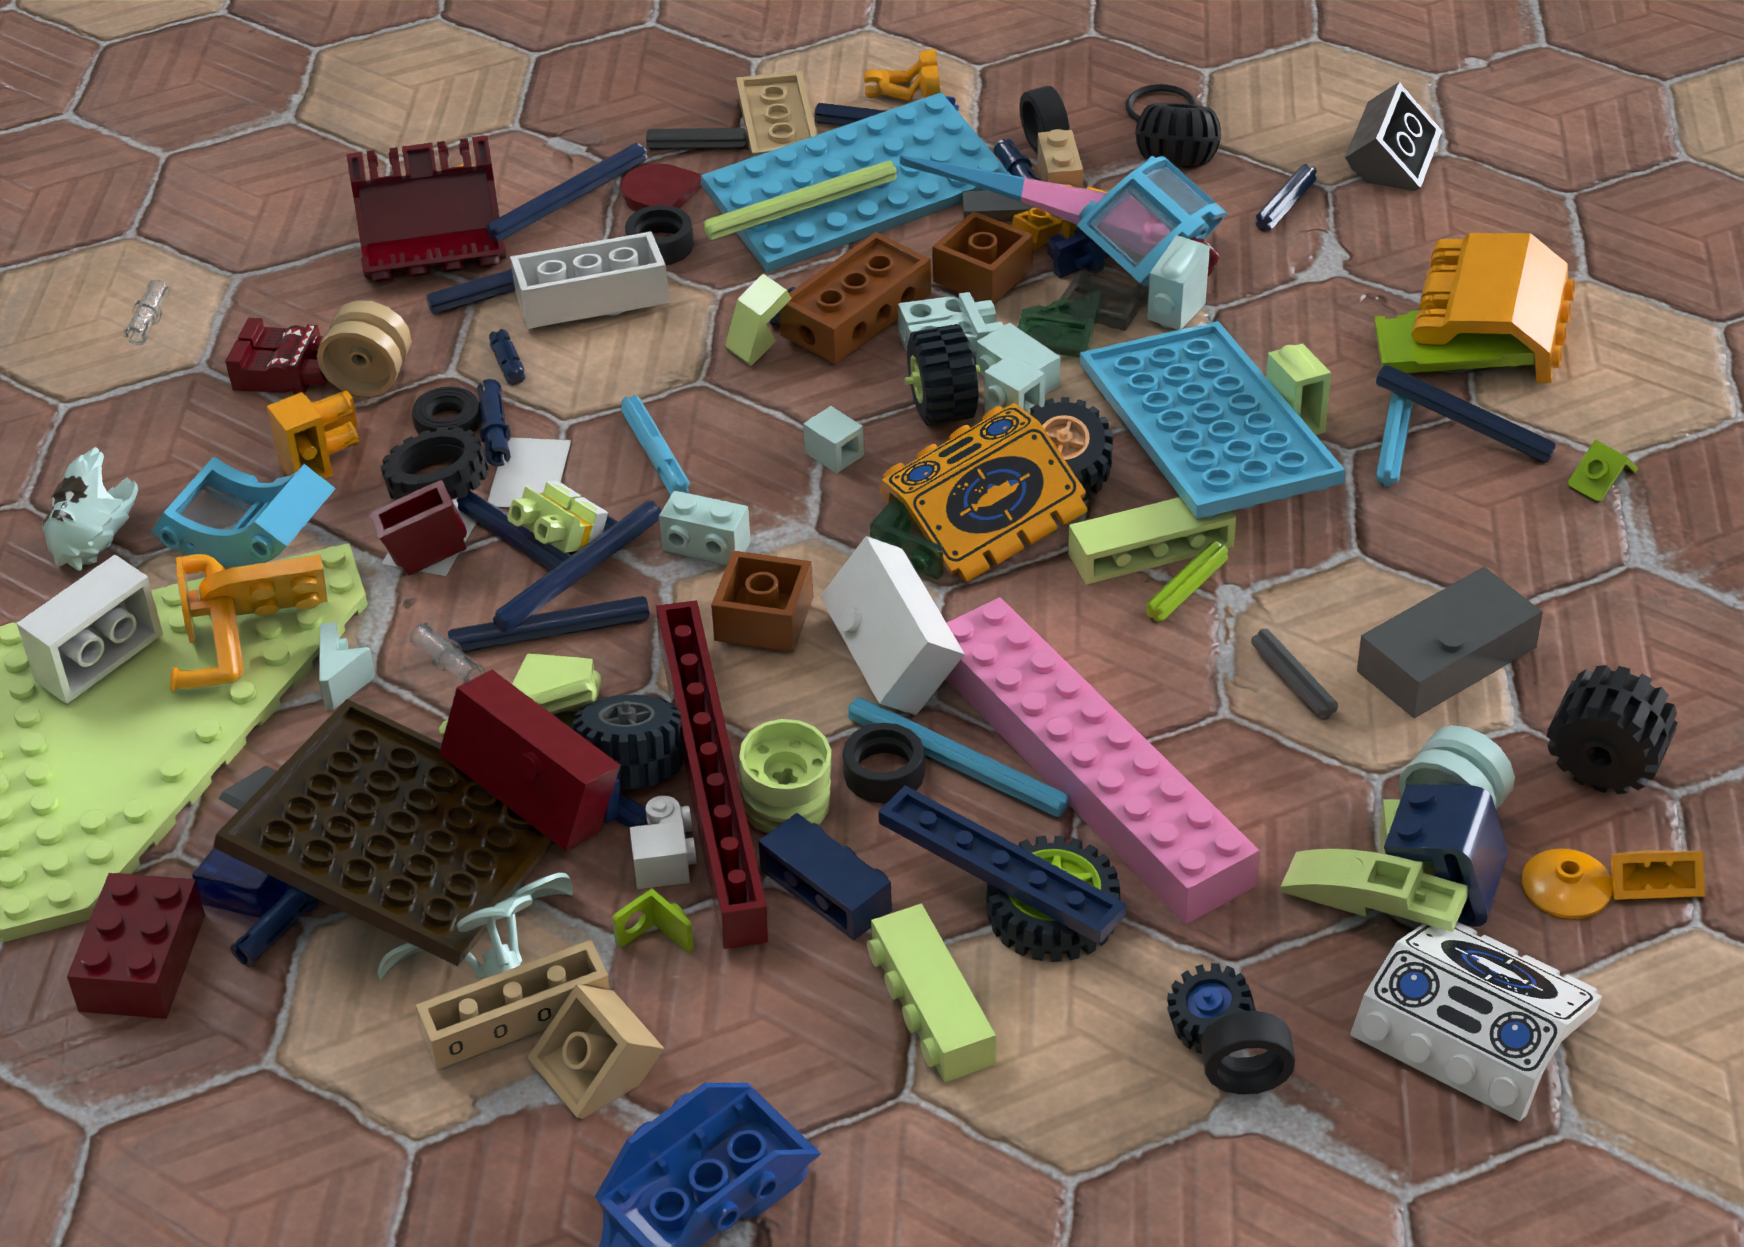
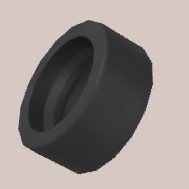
[1019,85,1070,154]
[625,205,694,265]
[843,723,925,804]
[1202,1011,1295,1095]

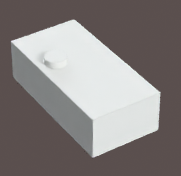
[510,232,670,329]
[820,536,965,715]

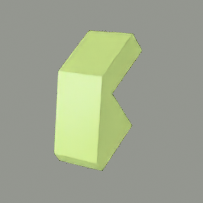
[725,274,792,367]

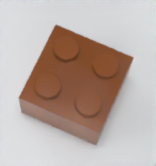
[932,211,1033,305]
[711,550,814,652]

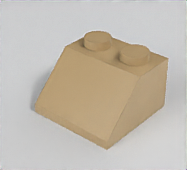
[527,984,664,1119]

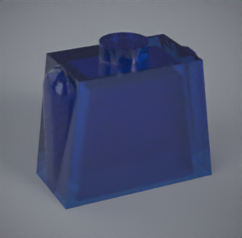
[192,848,288,918]

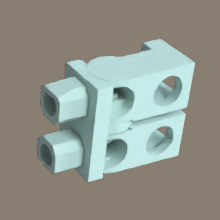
[898,292,1004,360]

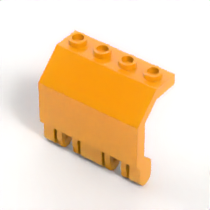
[1412,233,1575,383]

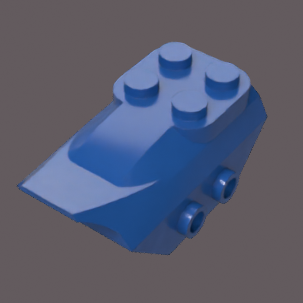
[595,1083,821,1247]

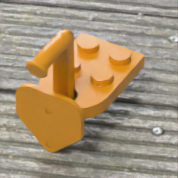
[170,554,328,692]

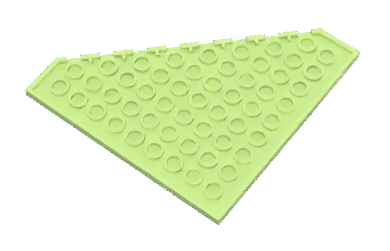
[0,543,368,943]

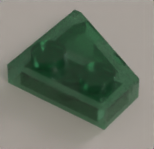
[1017,291,1102,358]

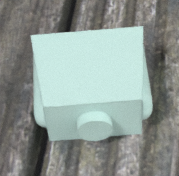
[1147,235,1210,330]

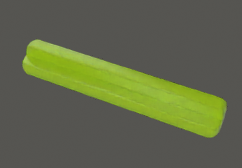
[1146,541,1228,622]

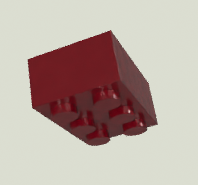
[67,873,205,1019]

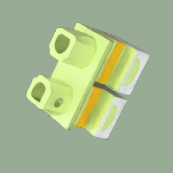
[508,480,608,553]

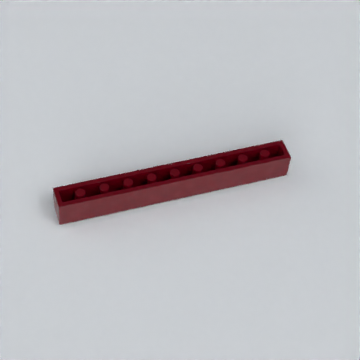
[656,600,768,949]

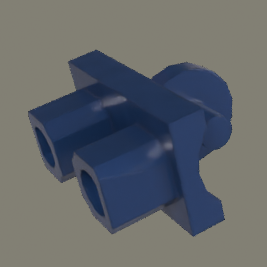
[1047,226,1111,278]

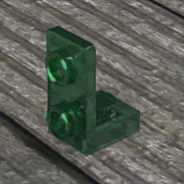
[870,497,943,580]

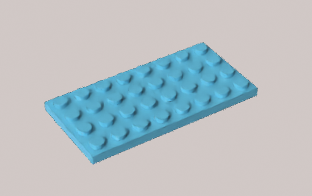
[701,92,1011,273]
[1080,321,1345,519]

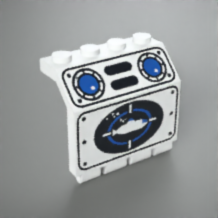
[1350,922,1602,1121]

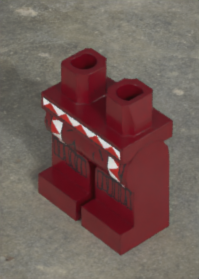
[225,317,327,395]

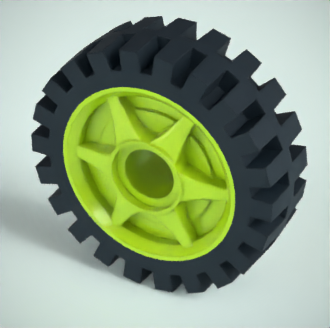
[986,835,1120,962]

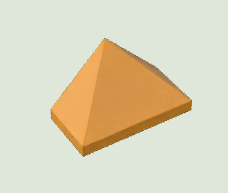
[1611,850,1705,900]

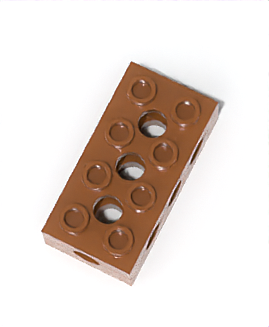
[779,232,931,365]

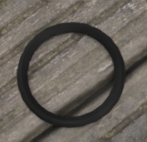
[1126,84,1197,122]

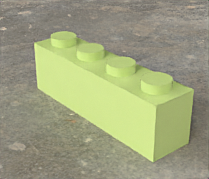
[1068,497,1236,585]
[867,903,996,1083]

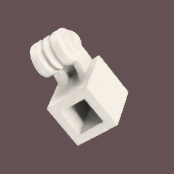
[630,796,697,889]

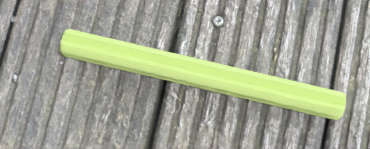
[704,161,897,240]

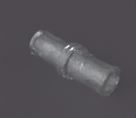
[124,280,170,345]
[410,623,484,684]

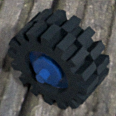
[1167,963,1256,1054]

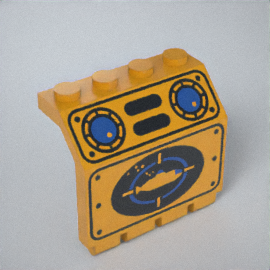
[880,403,1087,583]

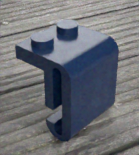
[1384,784,1508,927]

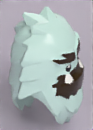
[42,447,138,571]

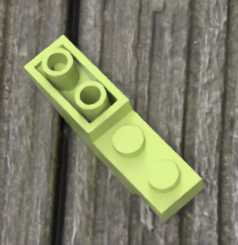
[1280,849,1468,932]

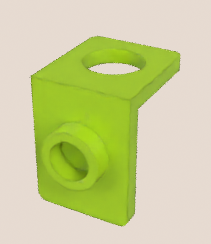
[1568,439,1638,502]
[612,888,694,953]

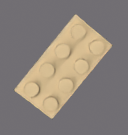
[736,71,818,158]

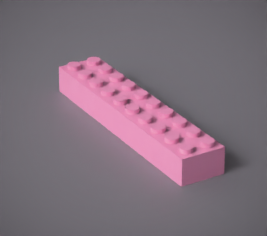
[946,597,1260,925]

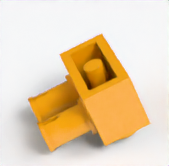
[267,392,359,479]

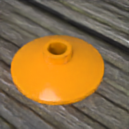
[1521,848,1612,919]

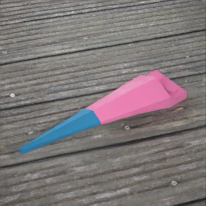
[899,155,1170,256]

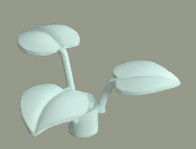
[377,873,573,980]

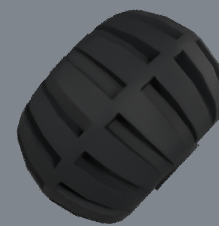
[1135,103,1221,166]

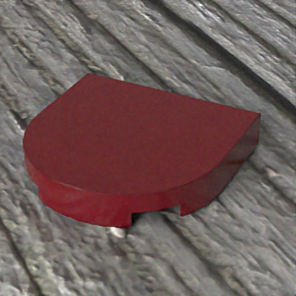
[621,163,703,211]

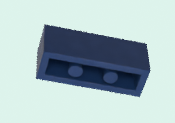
[758,813,892,941]

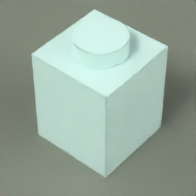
[803,406,864,474]

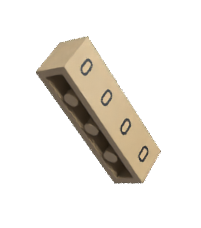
[415,939,610,1071]

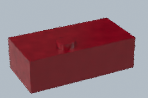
[439,670,620,851]

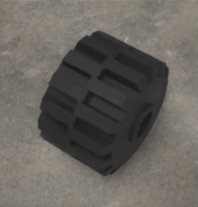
[1546,665,1678,794]

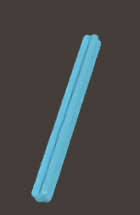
[848,697,1070,818]

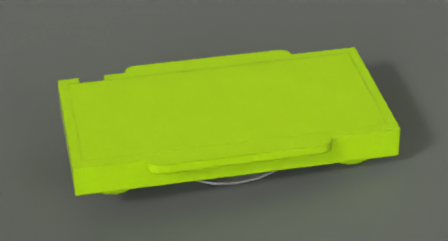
[1375,310,1535,373]

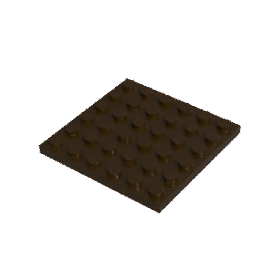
[213,699,555,966]

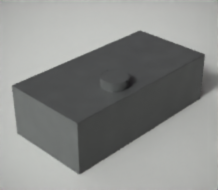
[1357,567,1543,718]

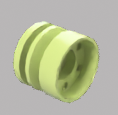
[739,719,832,834]

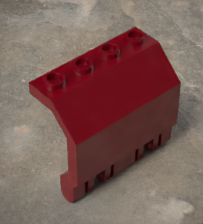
[346,135,506,282]

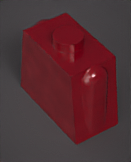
[369,479,467,576]

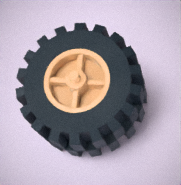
[1030,397,1113,501]

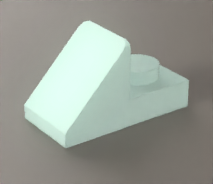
[319,622,375,711]

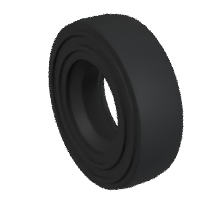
[412,386,481,435]

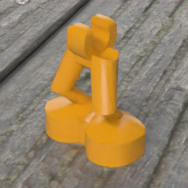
[863,49,941,102]

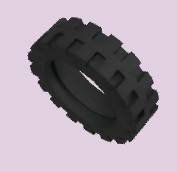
[381,427,489,501]

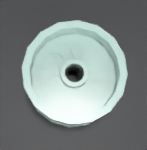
[1398,725,1515,810]

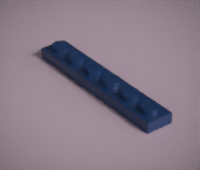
[878,785,1126,944]

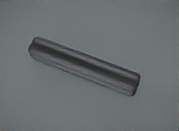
[646,128,747,149]
[1251,629,1338,719]

